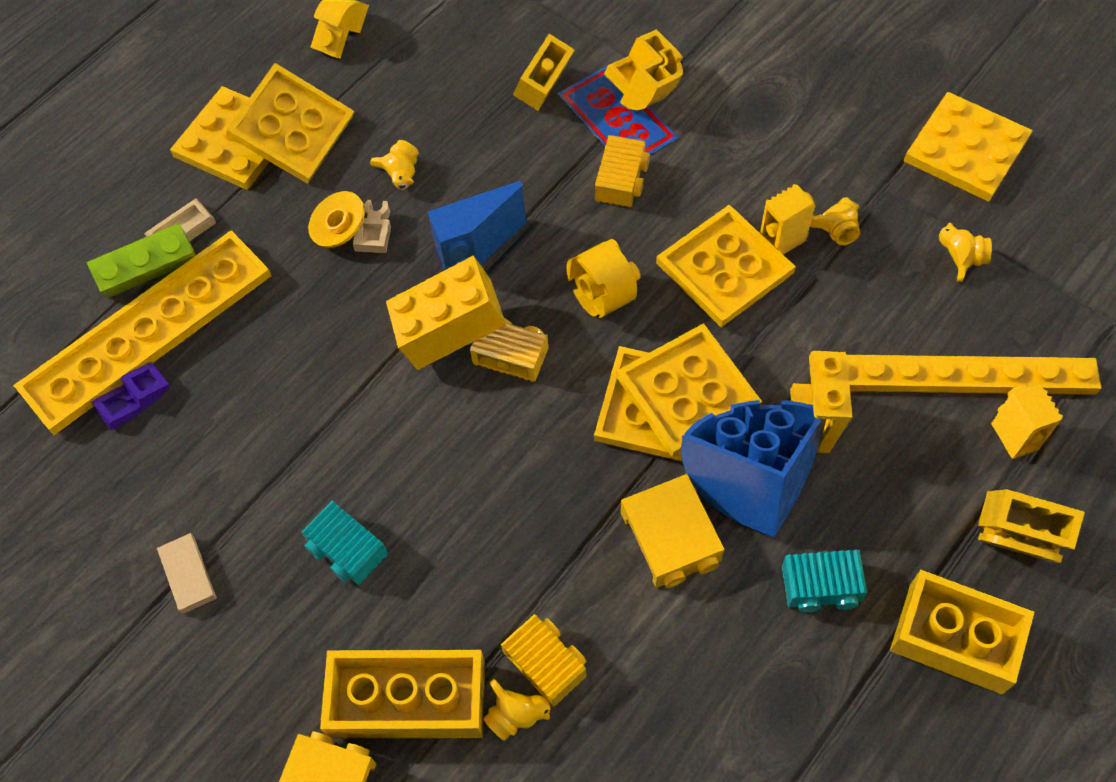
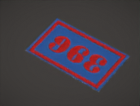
[558,65,678,154]

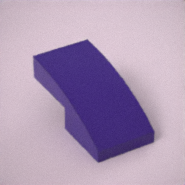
[92,362,170,431]

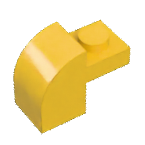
[311,0,369,58]

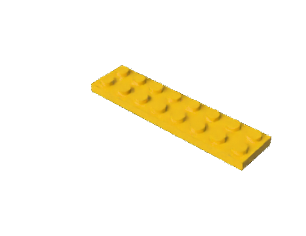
[13,230,272,435]

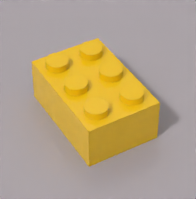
[386,255,506,370]
[890,570,1034,694]

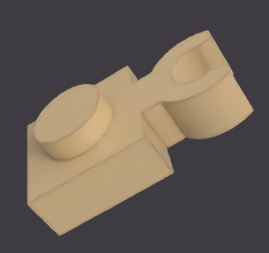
[353,200,391,253]

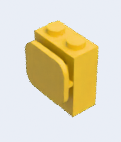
[978,489,1085,563]

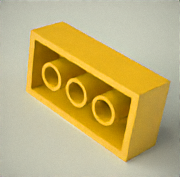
[320,650,485,738]

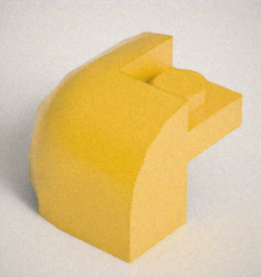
[604,29,683,111]

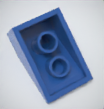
[428,181,526,270]

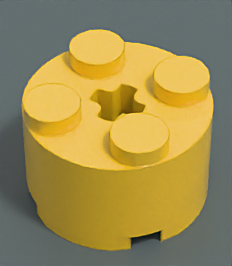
[567,239,640,318]

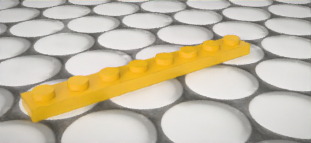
[846,355,1101,395]

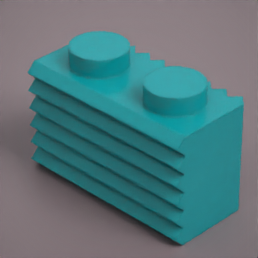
[301,501,388,585]
[782,549,867,612]

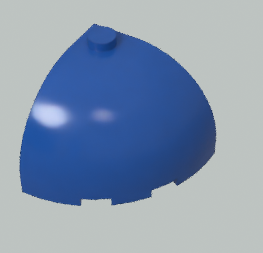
[681,400,826,537]

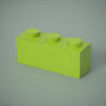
[86,223,196,298]

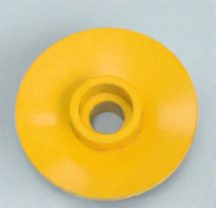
[308,191,365,248]

